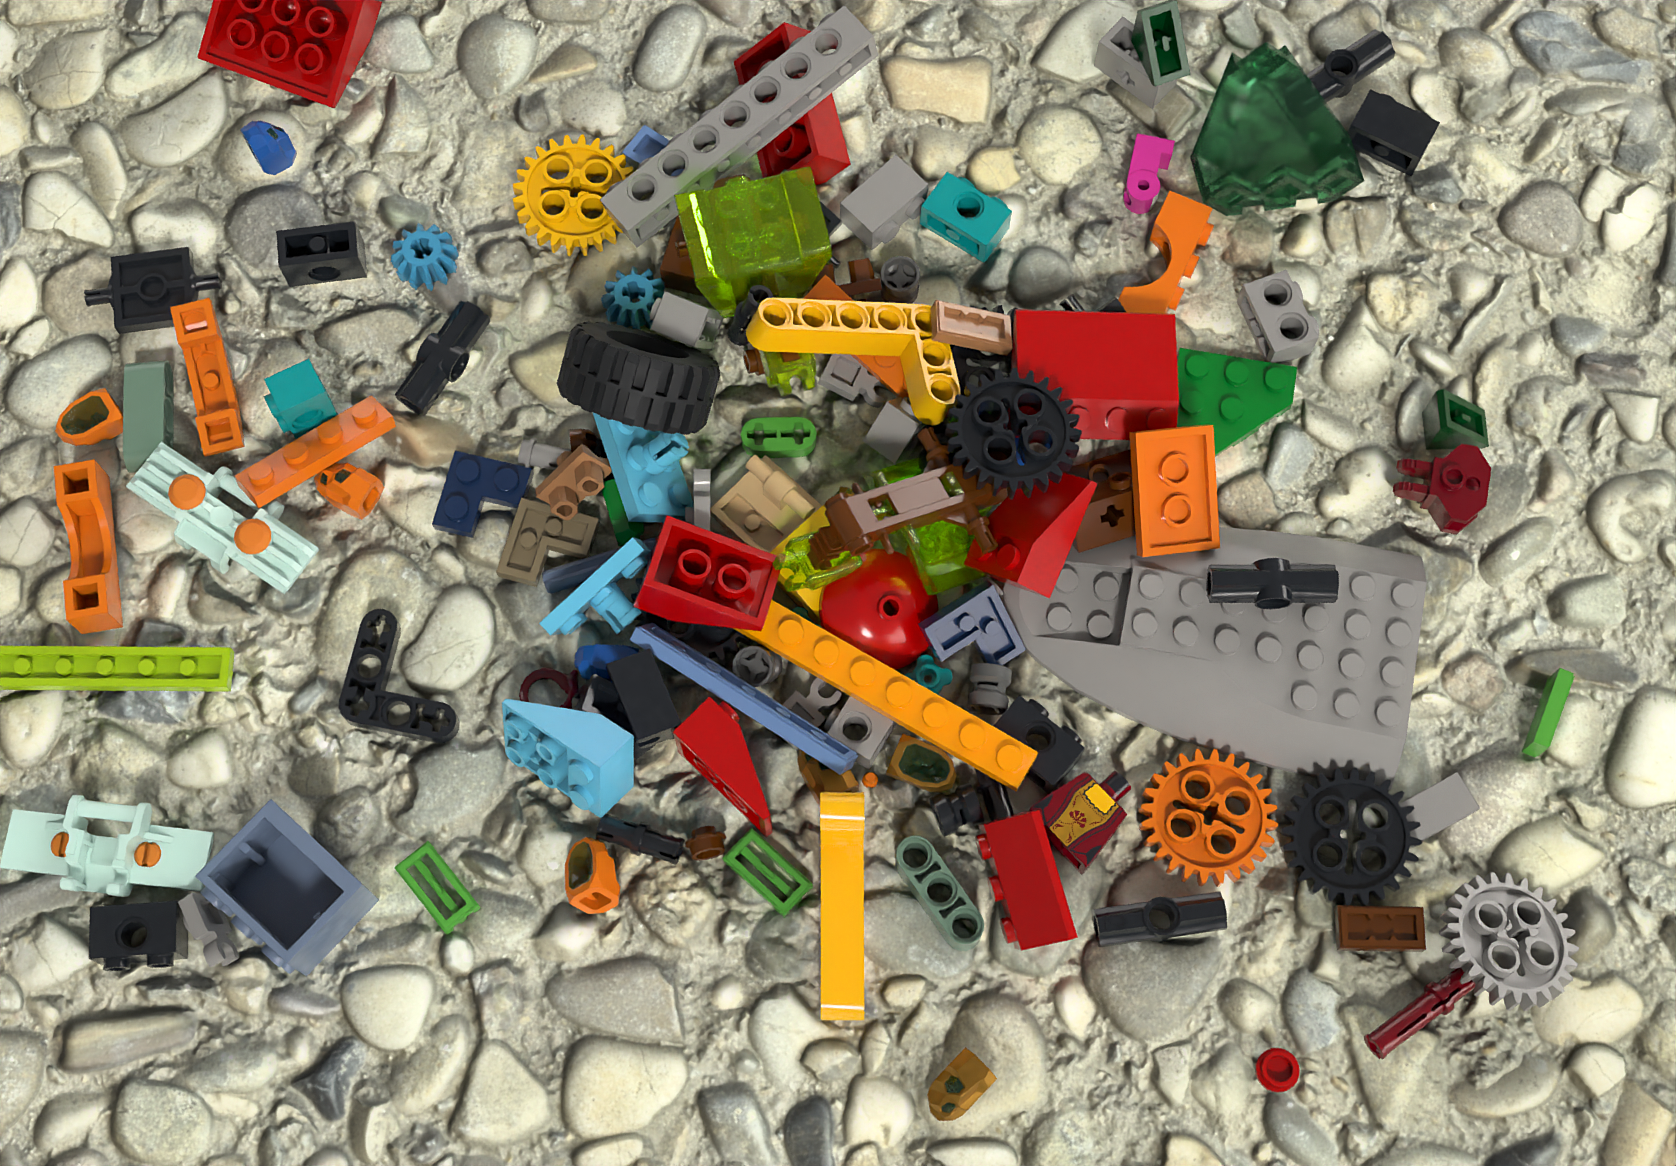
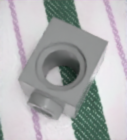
[863,397,927,464]

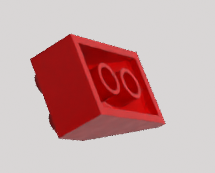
[964,472,1097,598]
[633,515,784,631]
[673,696,772,838]

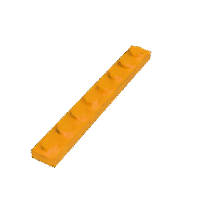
[733,600,1038,792]

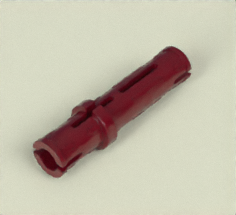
[1364,968,1476,1059]

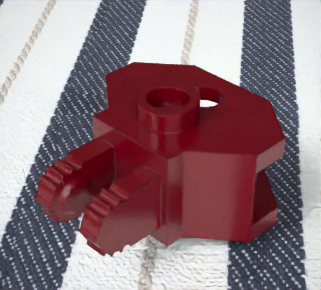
[1393,443,1491,535]

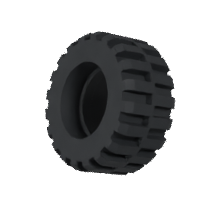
[557,321,720,435]

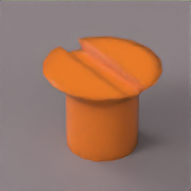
[862,772,878,788]

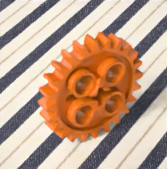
[1138,749,1278,887]

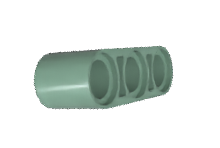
[123,360,174,473]
[895,836,984,951]

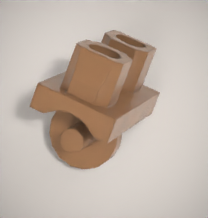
[535,444,612,520]

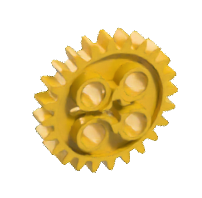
[513,134,634,256]

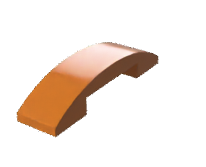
[170,298,245,457]

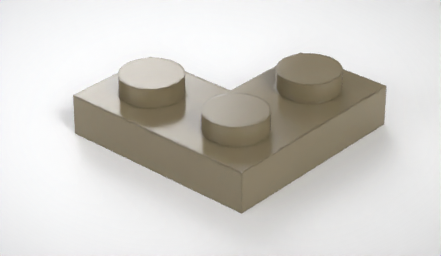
[496,498,600,587]

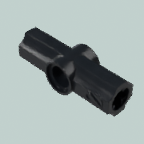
[1283,29,1395,118]
[395,301,491,415]
[1206,558,1339,610]
[1092,891,1227,948]

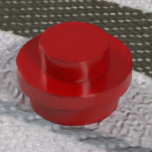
[1255,1048,1300,1093]

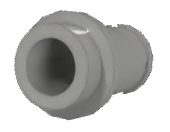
[518,437,571,470]

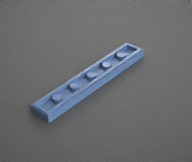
[629,623,858,775]

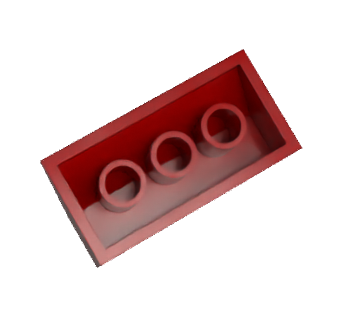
[734,22,851,187]

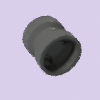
[880,256,920,304]
[732,644,783,688]
[967,663,1012,715]

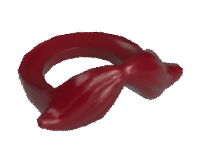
[519,668,579,709]

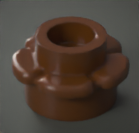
[685,826,726,861]

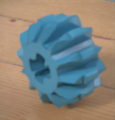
[391,223,459,291]
[601,266,665,331]

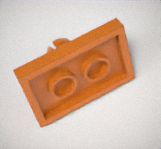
[1129,424,1220,557]

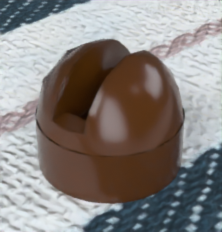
[569,428,597,453]

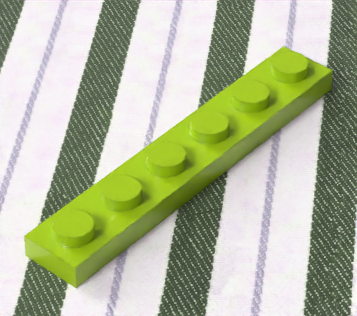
[0,646,235,692]

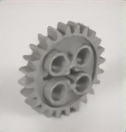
[1439,872,1579,1011]

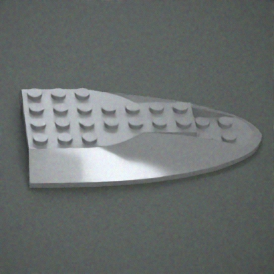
[1001,527,1427,792]

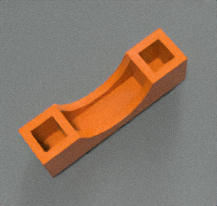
[1118,190,1214,313]
[54,459,123,634]

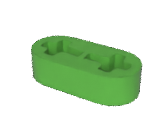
[741,417,817,458]

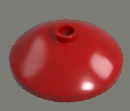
[819,549,939,670]

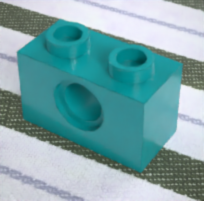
[920,172,1012,263]
[263,358,338,439]

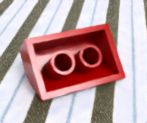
[975,810,1078,951]

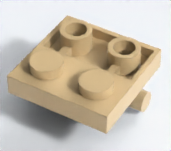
[710,455,822,553]

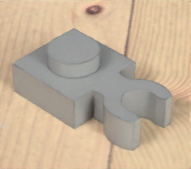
[817,354,888,408]
[685,469,710,531]
[782,678,842,751]
[178,893,239,967]

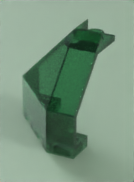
[1190,42,1364,216]

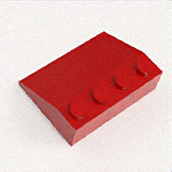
[197,0,382,108]
[1008,309,1179,440]

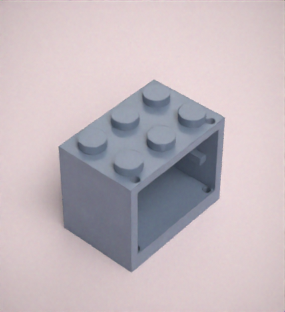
[195,799,379,976]

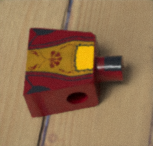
[1029,771,1131,875]

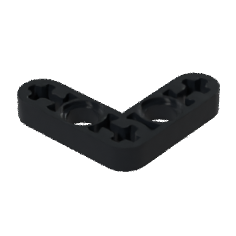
[338,609,460,743]

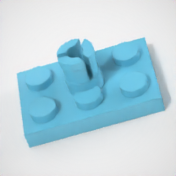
[593,413,693,523]
[539,537,651,636]

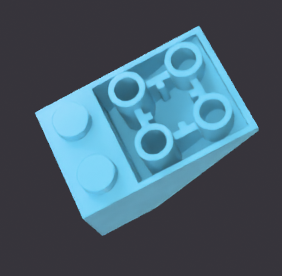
[502,699,634,818]

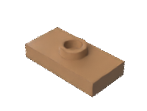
[930,300,1013,356]

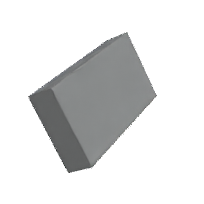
[1399,772,1480,841]

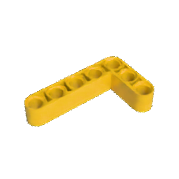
[746,297,961,426]
[820,792,864,1020]

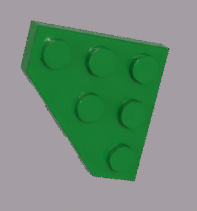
[1177,348,1297,457]

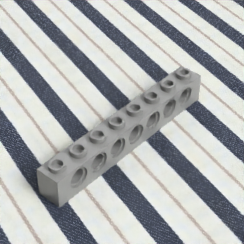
[600,5,878,248]

